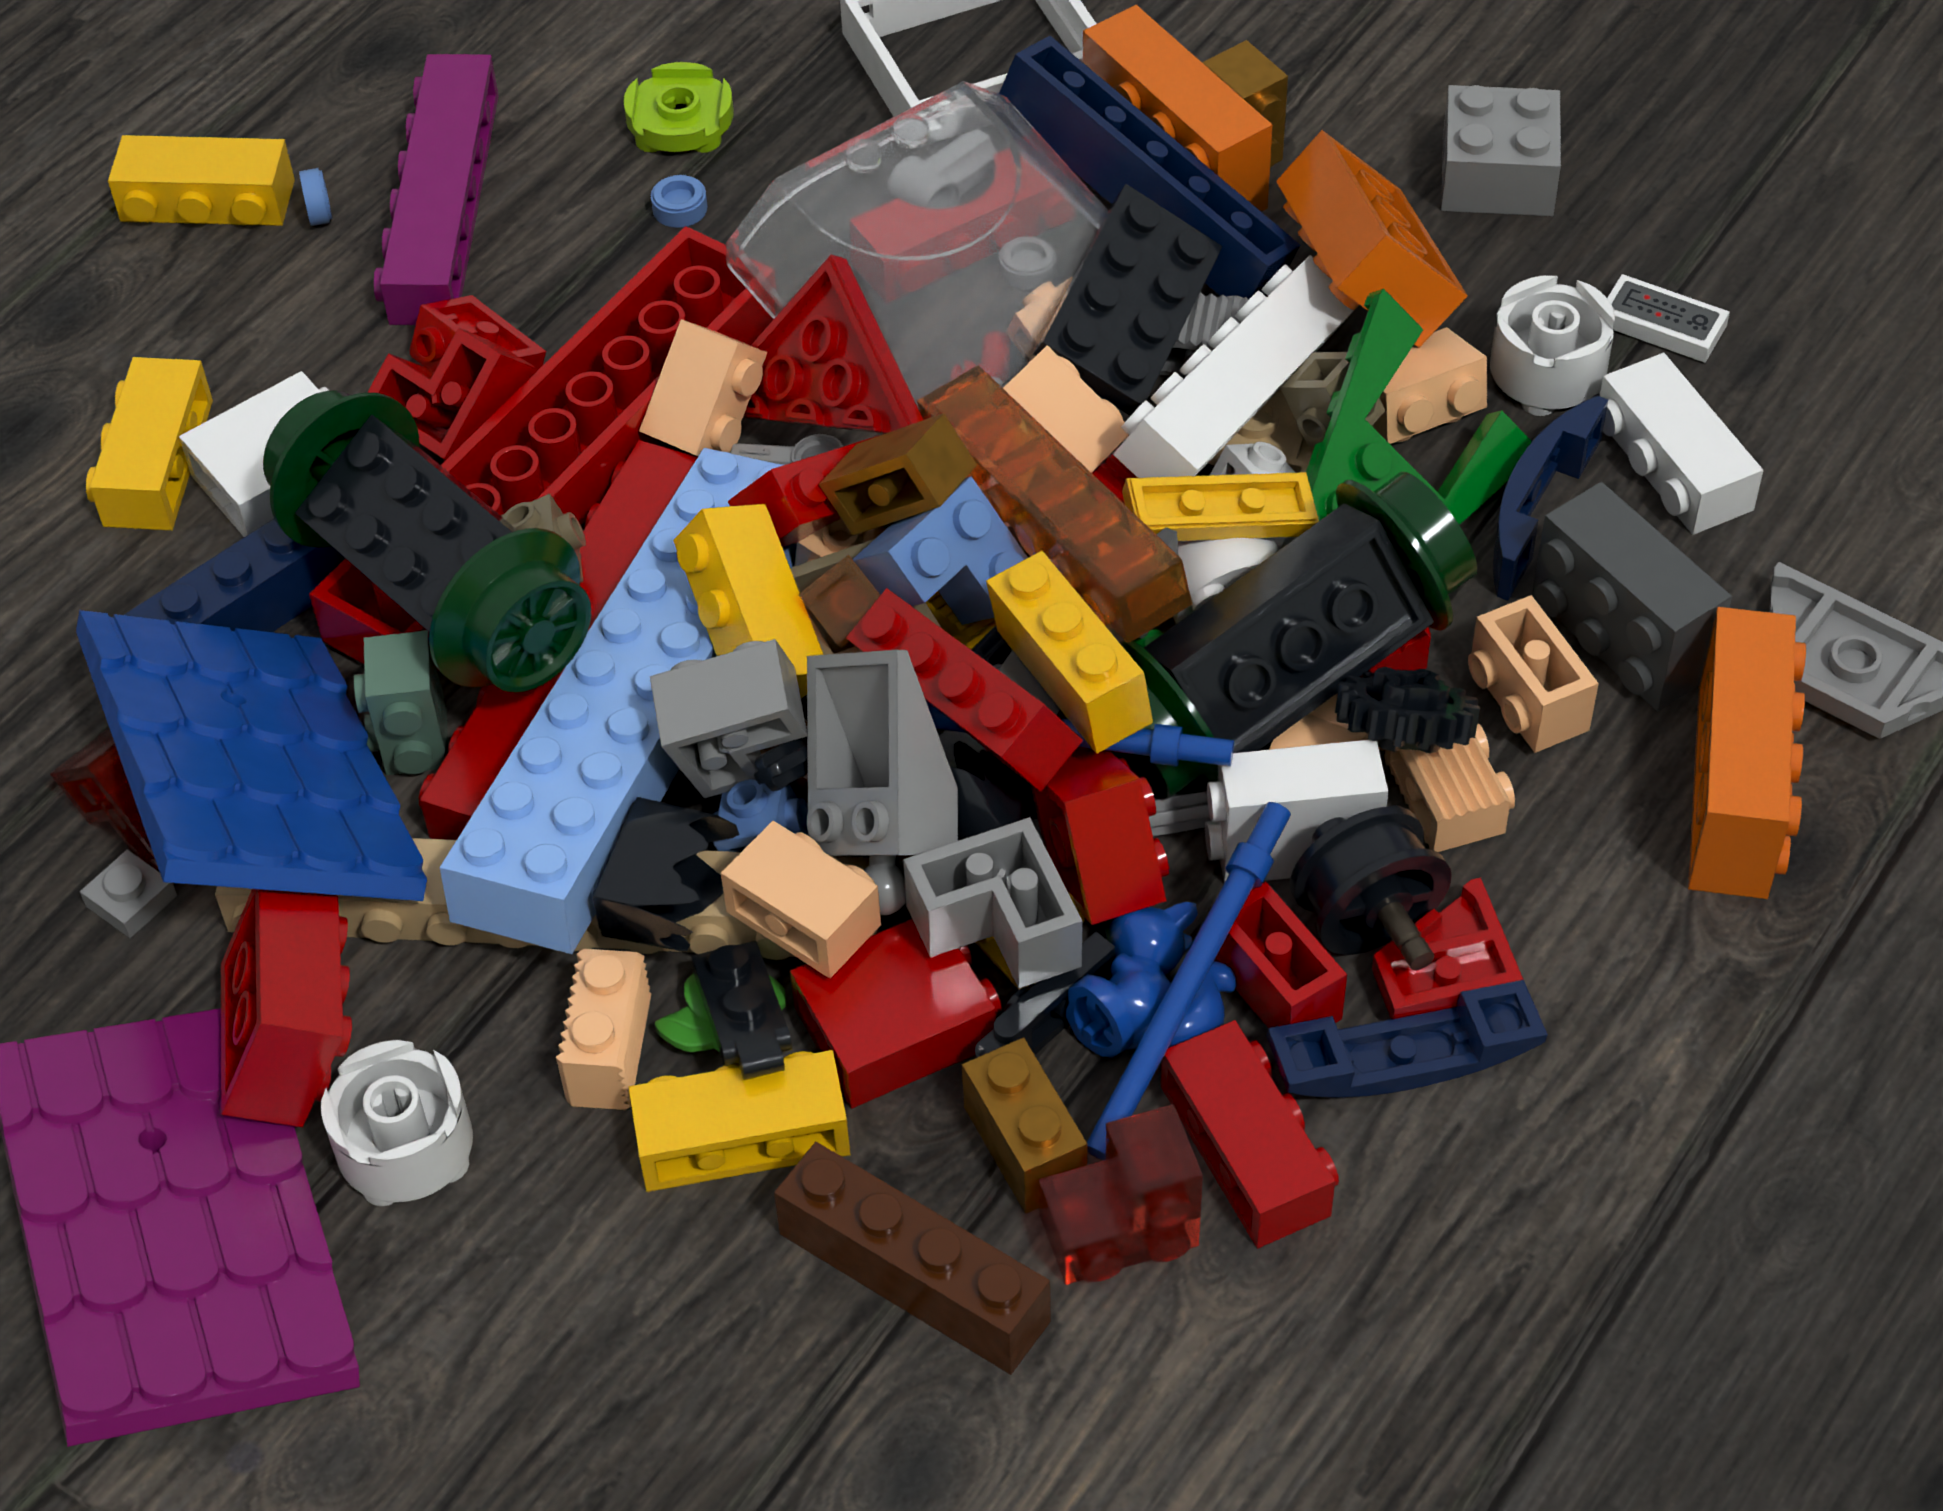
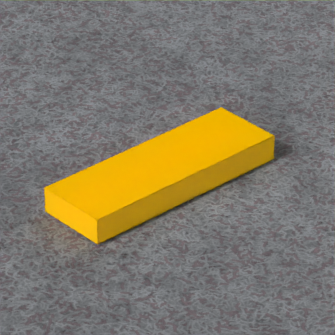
[1122,472,1319,543]

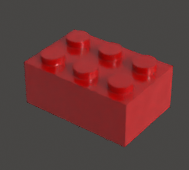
[221,889,352,1128]

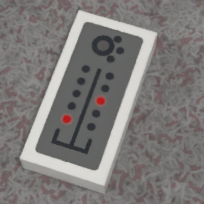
[1607,274,1730,363]

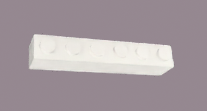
[1113,255,1354,478]

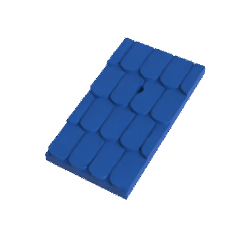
[76,610,427,901]

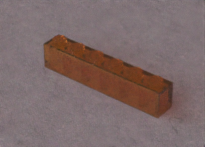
[917,365,1192,643]

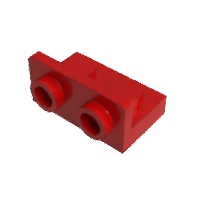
[409,295,547,372]

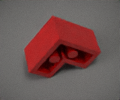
[367,328,539,460]

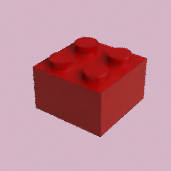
[1030,747,1169,925]

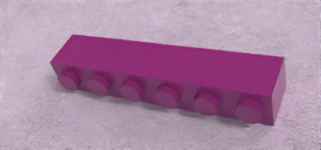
[374,54,499,325]

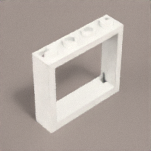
[840,0,1096,152]

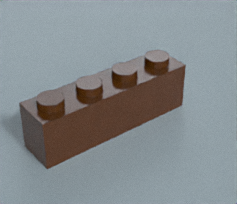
[774,1142,1051,1375]

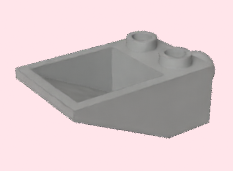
[807,650,958,916]

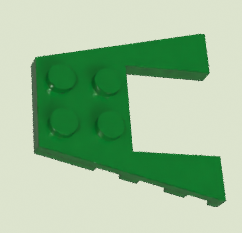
[1306,289,1532,525]

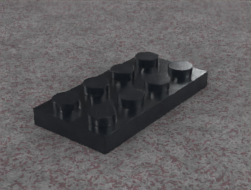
[1033,184,1223,416]

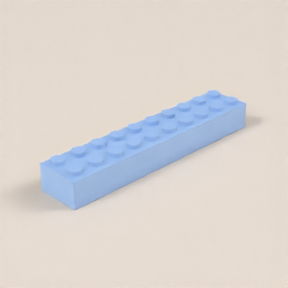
[439,448,797,954]

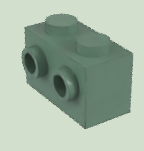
[354,630,448,775]

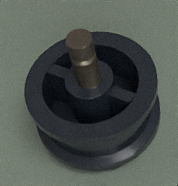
[1290,805,1452,970]

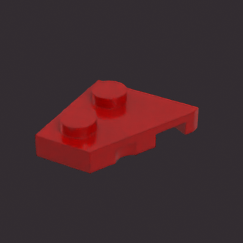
[1372,877,1524,1019]

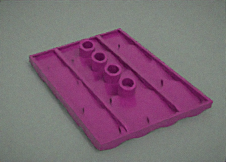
[0,1008,360,1447]

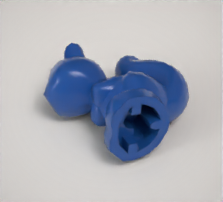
[1066,902,1237,1058]

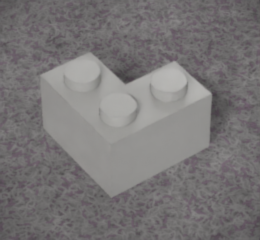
[650,639,807,798]
[903,817,1083,988]

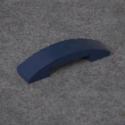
[1493,396,1609,601]
[1266,980,1548,1097]

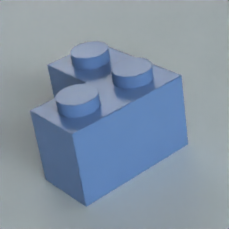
[850,476,1028,625]

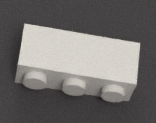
[1600,353,1763,535]

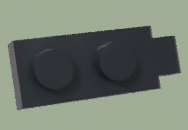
[975,931,1115,1058]
[691,940,792,1080]

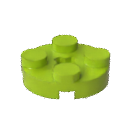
[624,62,734,153]

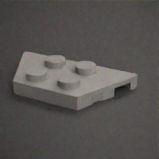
[1769,562,1943,739]

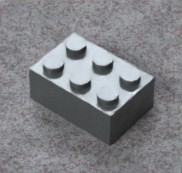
[1532,481,1732,712]

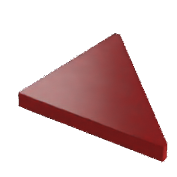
[743,254,924,434]

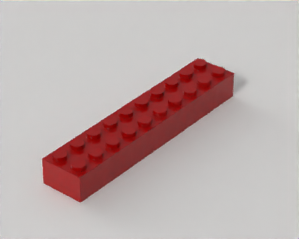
[309,226,782,671]

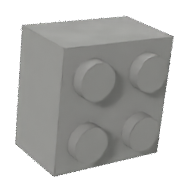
[1441,85,1561,216]

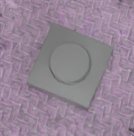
[80,849,177,938]

